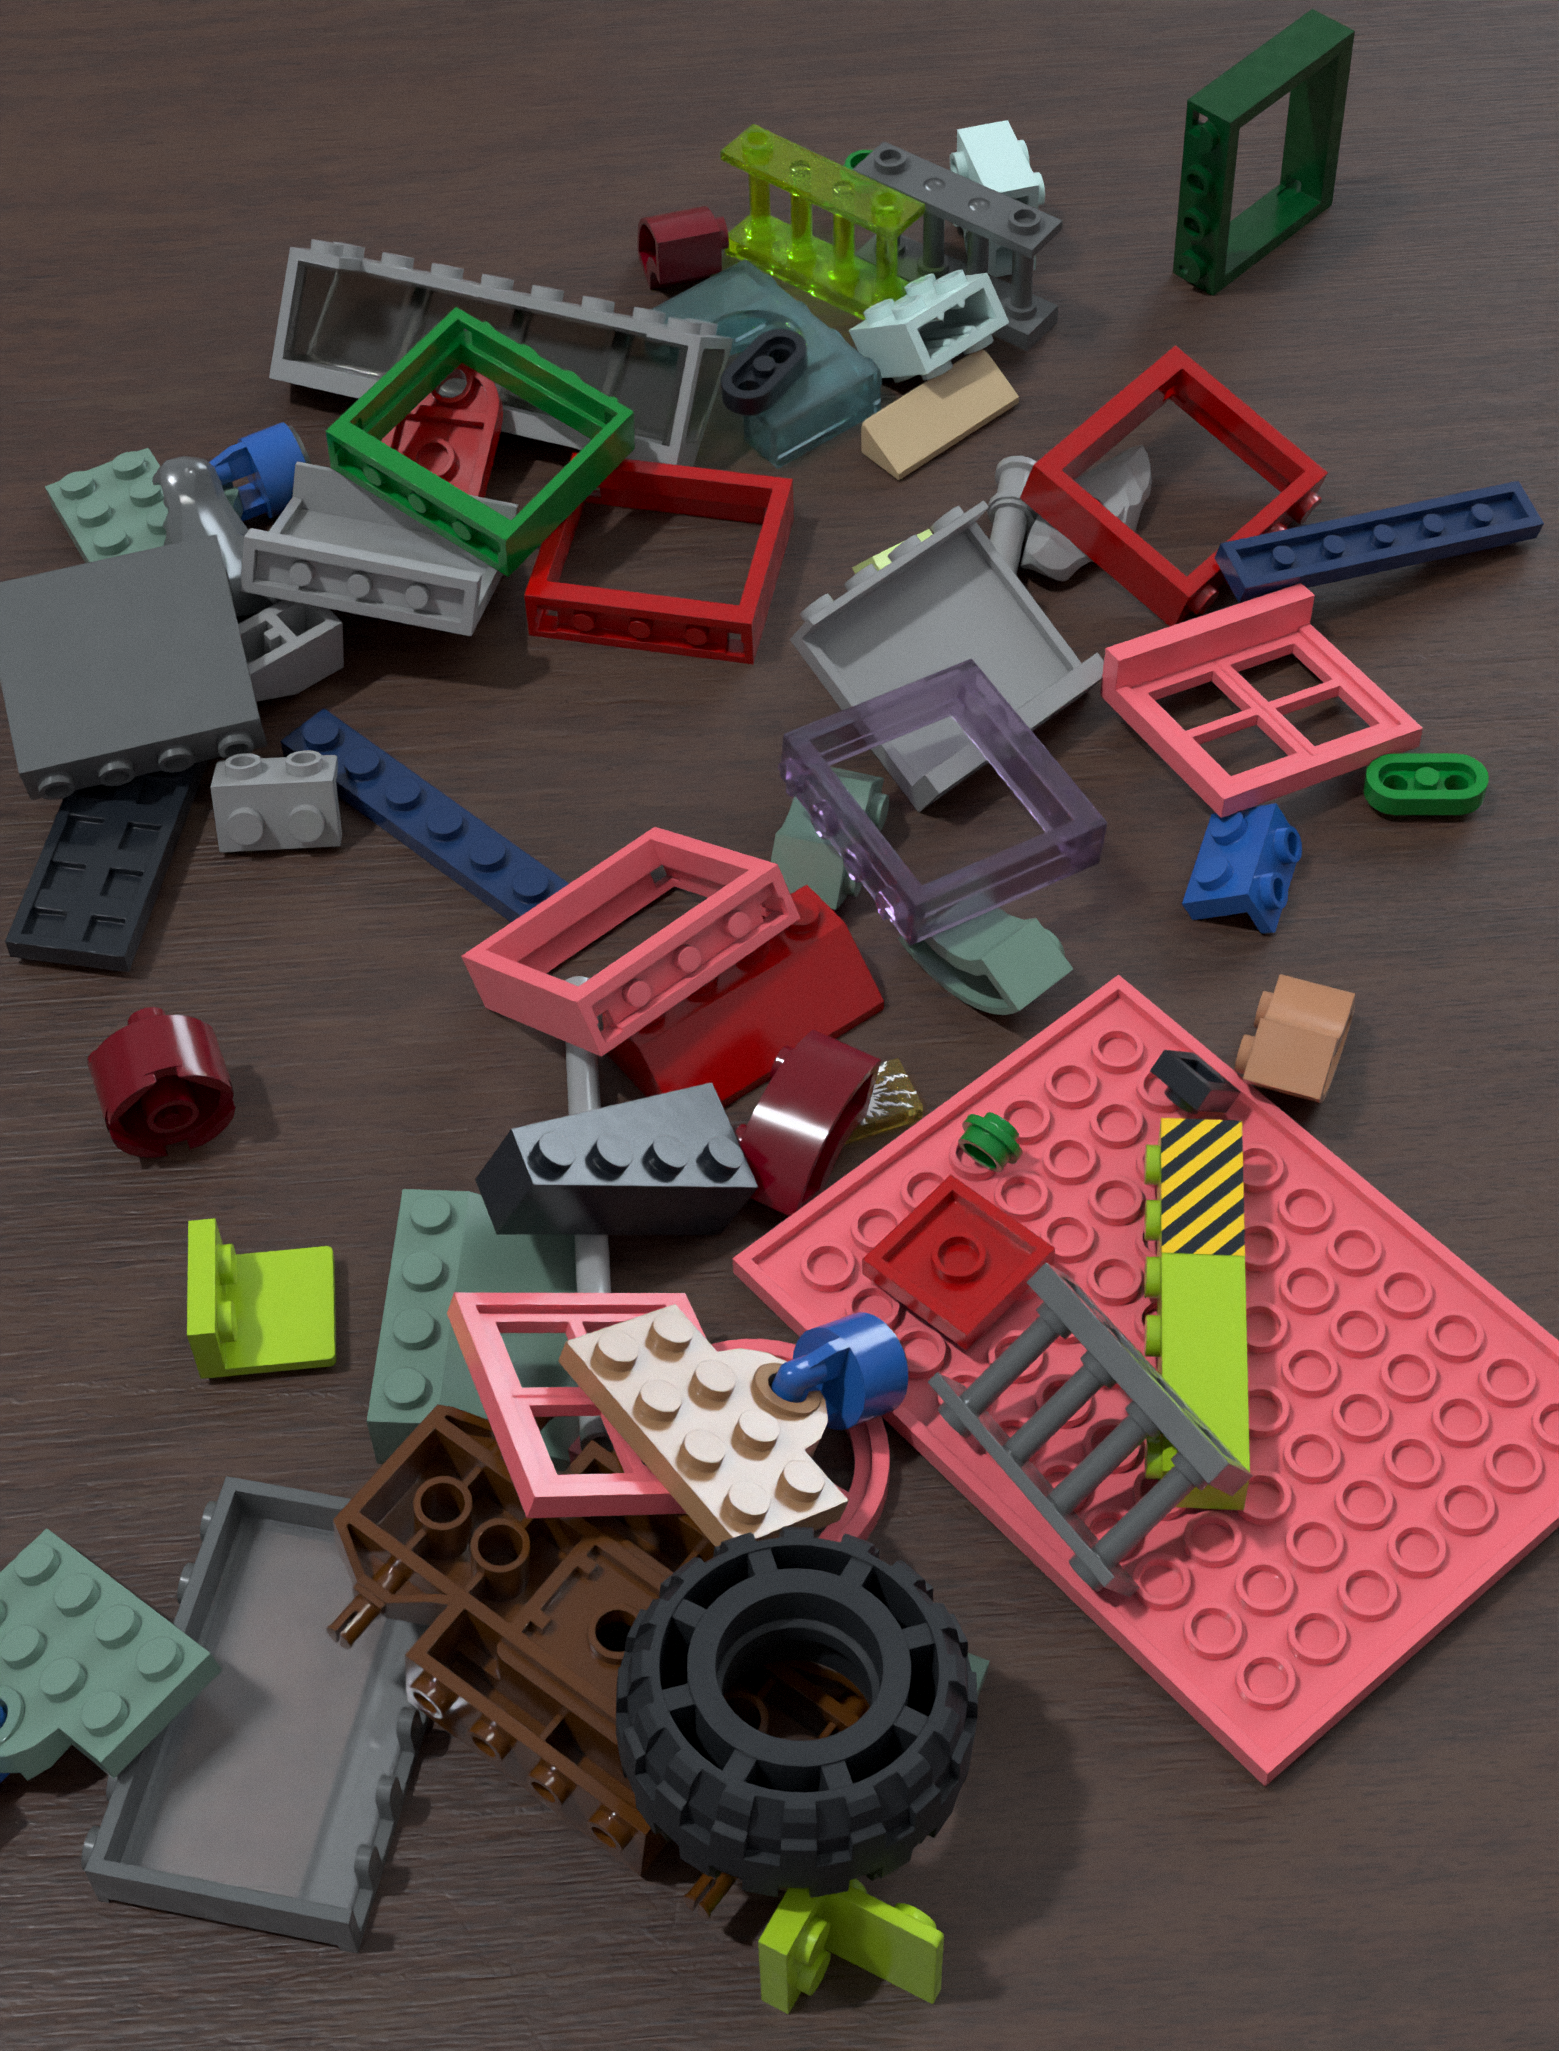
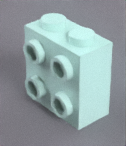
[950,120,1045,277]
[849,270,1009,383]

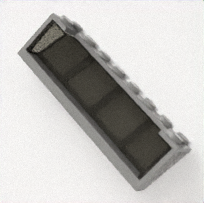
[269,239,733,467]

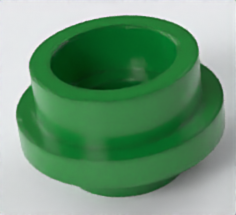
[958,1112,1023,1172]

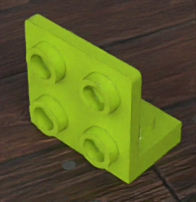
[187,1218,337,1379]
[758,1878,944,2015]

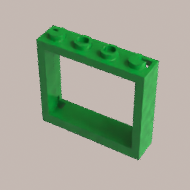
[326,307,635,577]

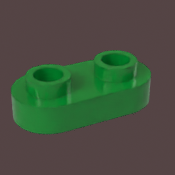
[1364,753,1489,815]

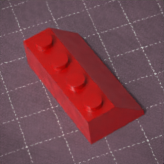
[602,884,884,1108]

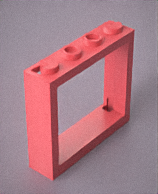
[461,827,800,1057]

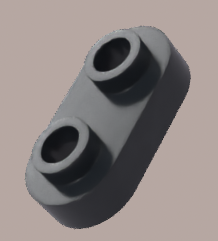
[721,329,808,416]

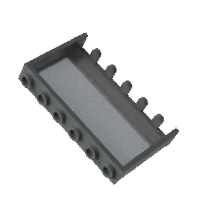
[81,1476,430,1954]

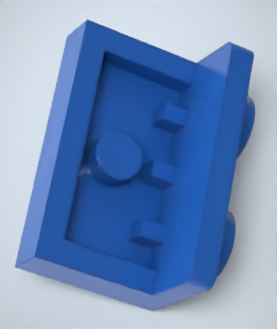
[1182,803,1302,934]

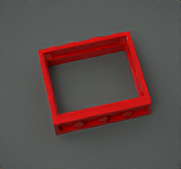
[1020,345,1328,626]
[524,452,794,665]

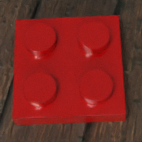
[862,1174,1055,1350]

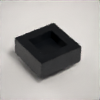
[1150,1050,1240,1114]

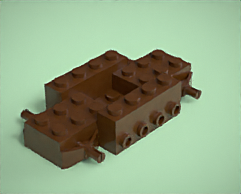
[326,1404,870,1919]

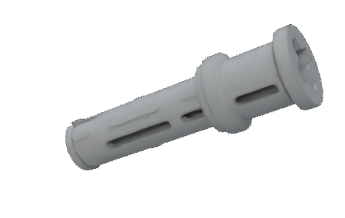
[987,456,1038,576]

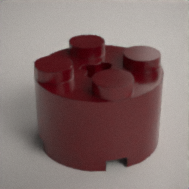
[87,1007,236,1158]

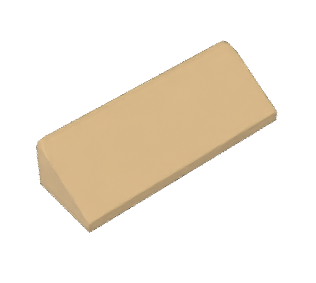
[861,349,1019,480]

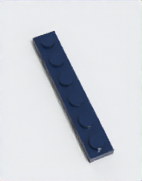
[1215,481,1544,603]
[280,708,569,922]

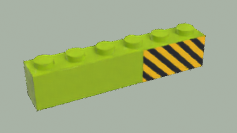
[1144,1118,1250,1510]

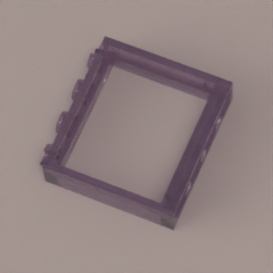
[777,658,1108,946]

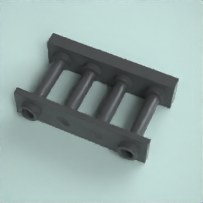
[853,142,1063,352]
[928,1263,1252,1597]

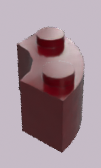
[637,206,729,290]
[734,1030,881,1216]

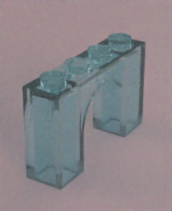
[645,259,882,469]

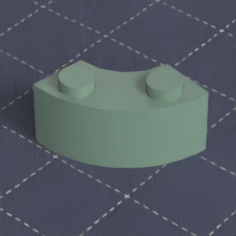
[771,763,889,910]
[897,883,1073,1015]

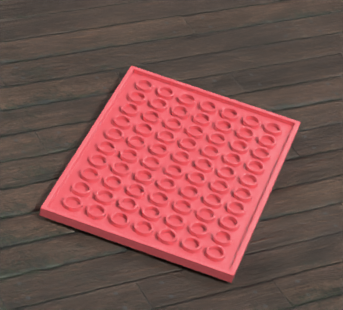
[732,975,1559,1786]

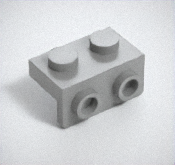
[210,750,342,852]

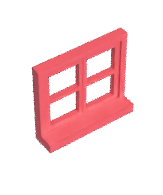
[1100,583,1423,818]
[447,1292,707,1518]

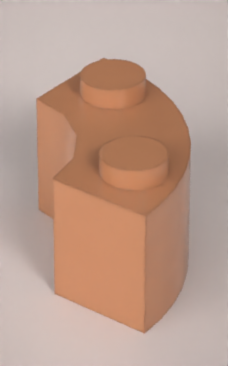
[1234,974,1355,1103]

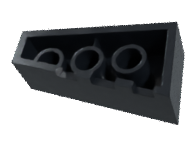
[475,1082,758,1235]

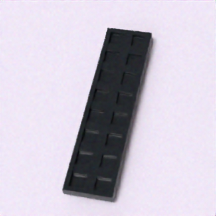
[5,619,247,972]

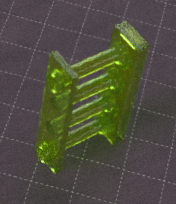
[720,124,925,320]

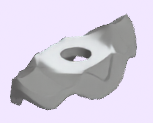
[1020,445,1152,581]

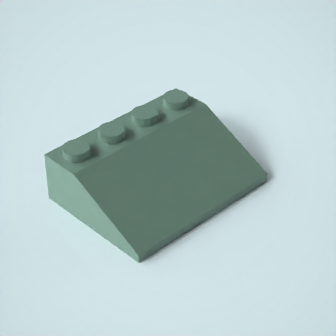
[367,1189,580,1471]

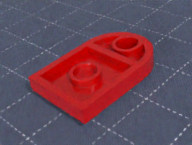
[381,363,503,498]

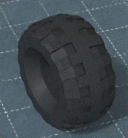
[616,1527,978,1898]

